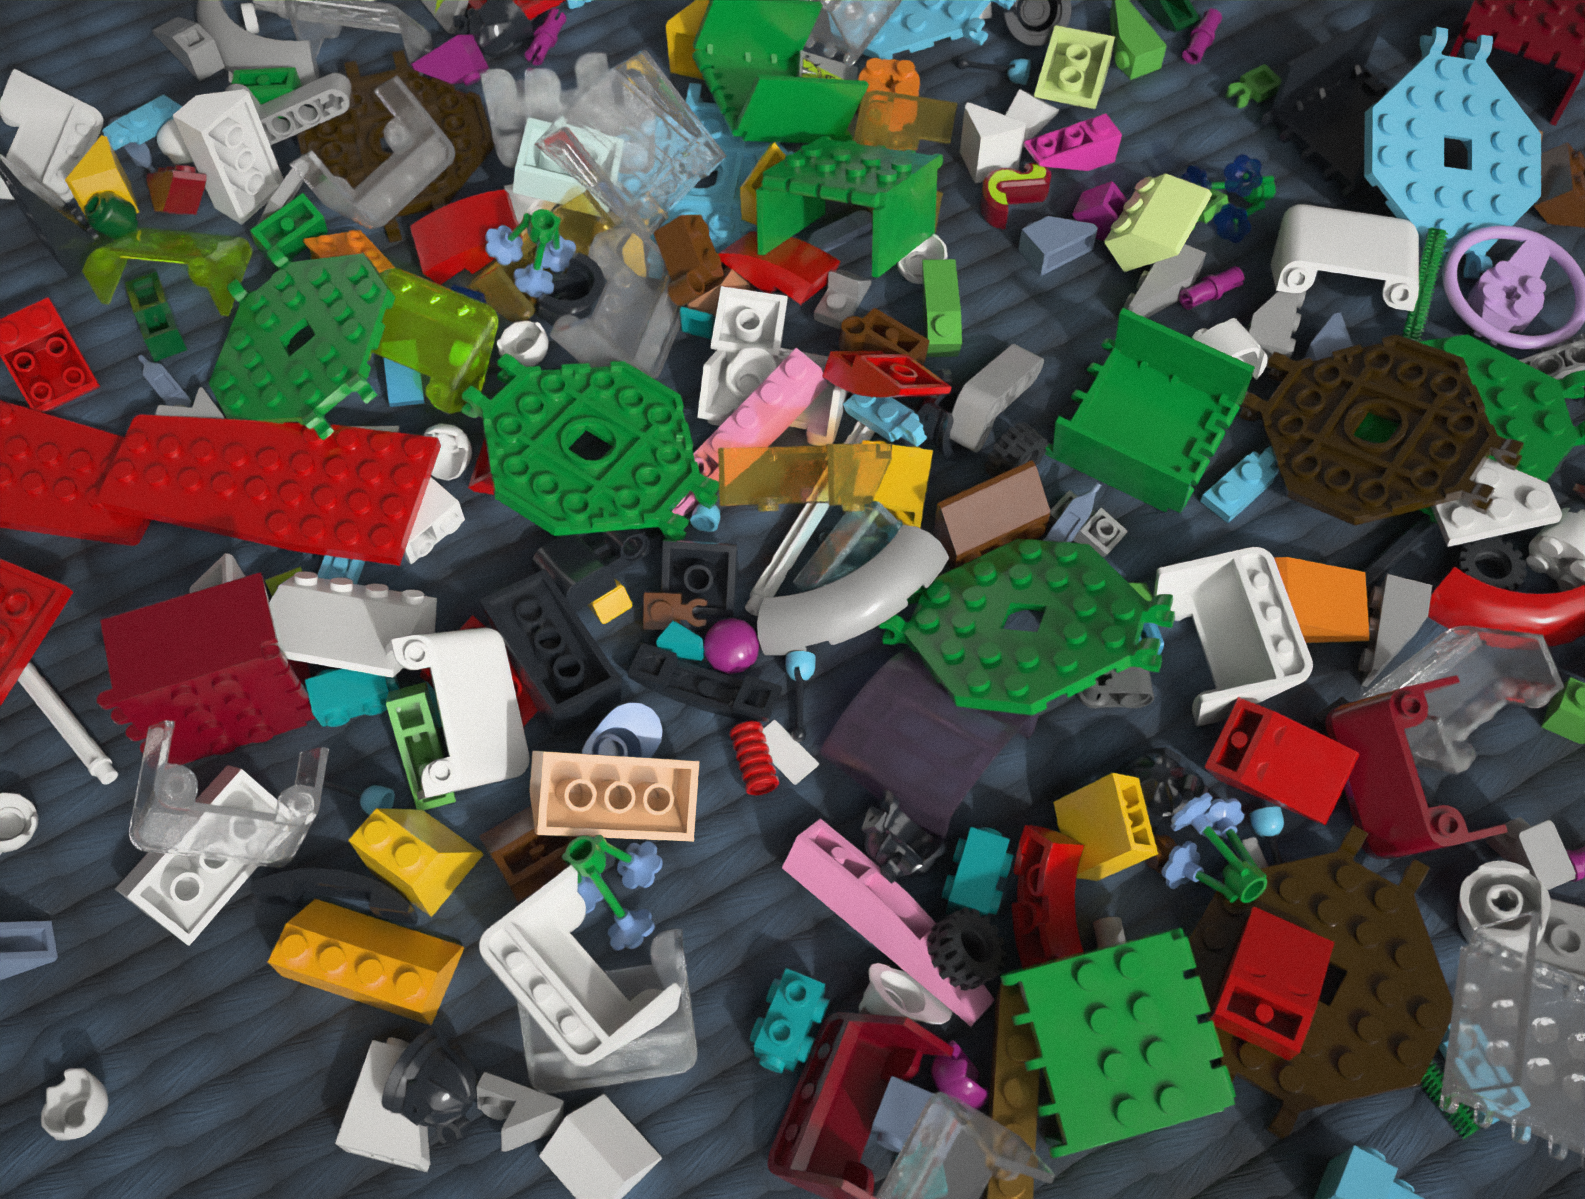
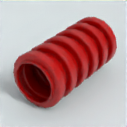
[729,721,779,796]

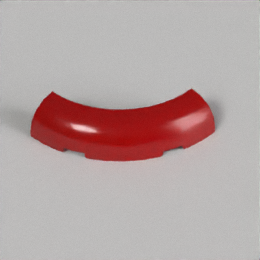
[1428,567,1585,648]
[1012,825,1085,968]

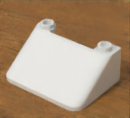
[0,69,103,203]
[698,348,849,446]
[1154,547,1313,727]
[385,628,529,800]
[479,865,681,1066]

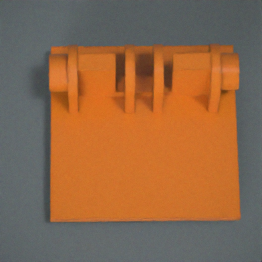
[303,230,395,273]

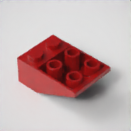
[0,297,100,413]
[1205,697,1360,826]
[1208,906,1335,1060]

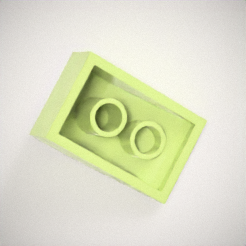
[1034,25,1115,109]

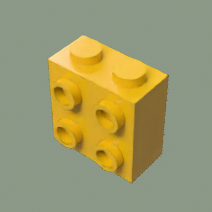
[850,440,933,528]
[1054,773,1158,881]

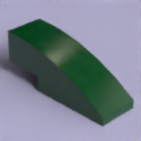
[1138,0,1201,33]
[125,271,187,362]

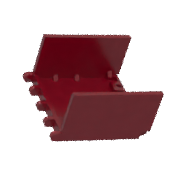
[1450,0,1585,126]
[97,572,315,771]

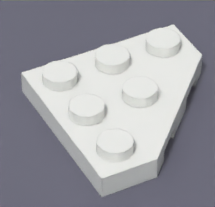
[1431,458,1563,547]

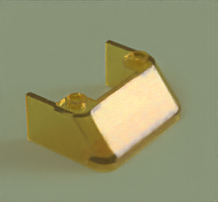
[854,90,957,232]
[466,189,621,322]
[718,444,892,511]

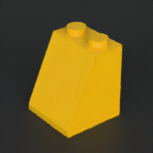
[666,0,710,80]
[348,808,483,917]

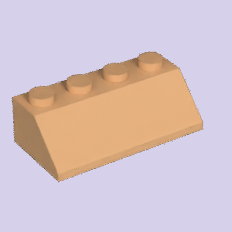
[530,751,699,841]

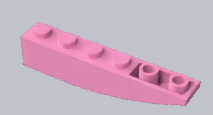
[672,348,828,516]
[782,818,995,1026]

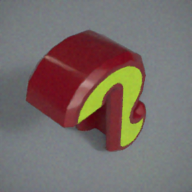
[980,163,1052,229]

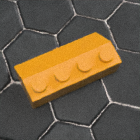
[268,899,464,1026]

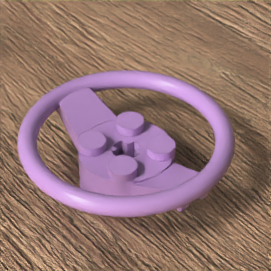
[1442,225,1585,349]

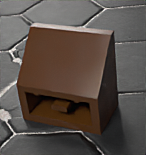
[1534,142,1585,228]
[479,805,577,902]

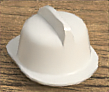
[859,963,953,1024]

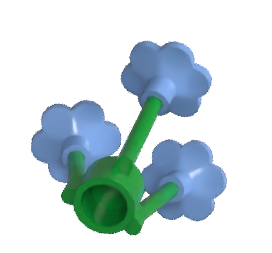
[485,209,576,298]
[1162,793,1267,903]
[562,835,663,951]

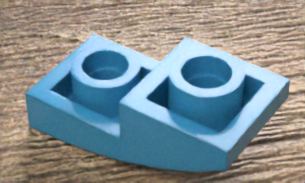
[382,340,425,407]

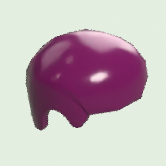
[704,618,760,674]
[931,1040,989,1110]

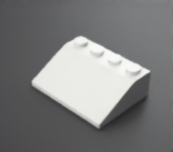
[269,572,437,678]

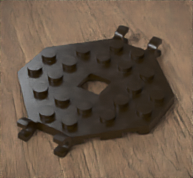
[297,50,495,243]
[1239,334,1524,526]
[1188,825,1457,1140]

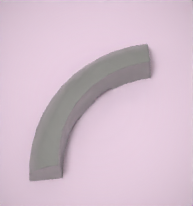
[196,0,319,86]
[757,525,949,655]

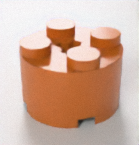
[857,58,920,131]

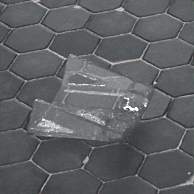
[534,50,727,239]

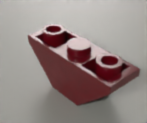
[147,165,207,215]

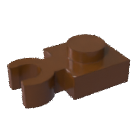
[643,591,708,630]

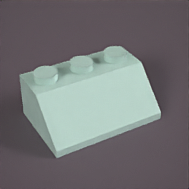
[513,117,624,214]

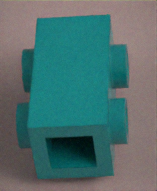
[305,669,400,727]
[941,827,1014,917]
[750,968,829,1073]

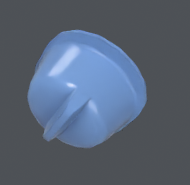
[582,702,662,758]

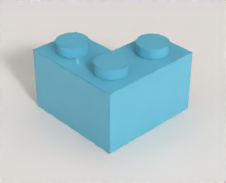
[1314,1145,1424,1199]

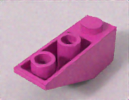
[1024,114,1122,171]

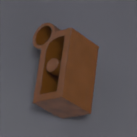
[653,215,725,306]
[838,307,930,366]

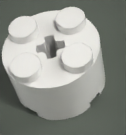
[1192,318,1267,380]
[1526,508,1585,592]
[1457,861,1551,957]

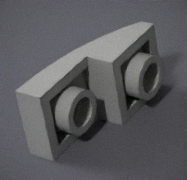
[1049,490,1128,557]

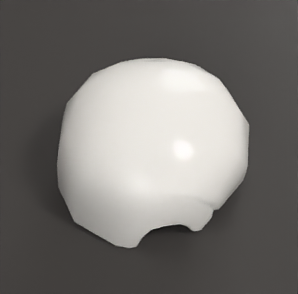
[157,119,193,164]
[897,234,947,284]
[497,321,548,367]
[726,347,778,401]
[423,423,472,481]
[0,792,39,853]
[41,1068,108,1140]

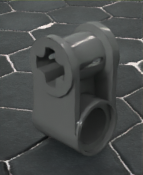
[1077,667,1154,709]

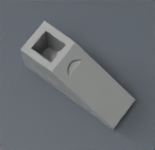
[152,17,225,81]
[1124,244,1206,318]
[1246,290,1307,369]
[1358,574,1432,687]

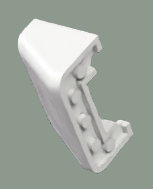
[1271,204,1419,311]

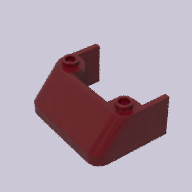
[1325,675,1508,860]
[768,1012,954,1199]

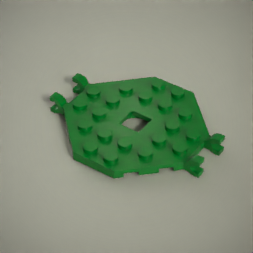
[209,244,396,440]
[1353,334,1585,524]
[462,353,721,540]
[879,539,1175,715]

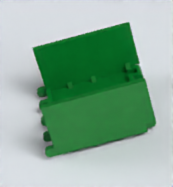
[692,0,869,143]
[756,136,943,278]
[1045,308,1255,514]
[1000,928,1236,1158]

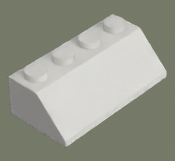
[172,89,284,224]
[115,765,299,945]

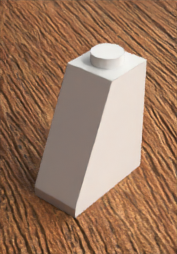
[335,1038,430,1172]

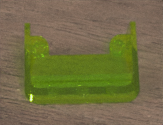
[82,228,252,316]
[368,268,498,414]

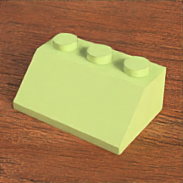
[1104,174,1212,272]

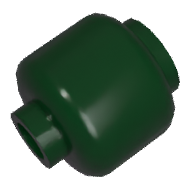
[85,191,138,240]

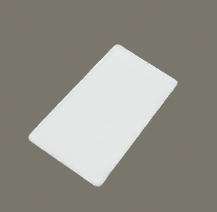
[762,720,819,785]

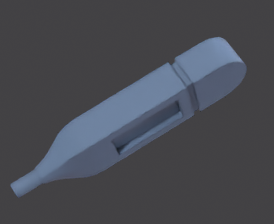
[108,116,156,173]
[807,210,872,252]
[138,355,193,408]
[1043,482,1101,542]

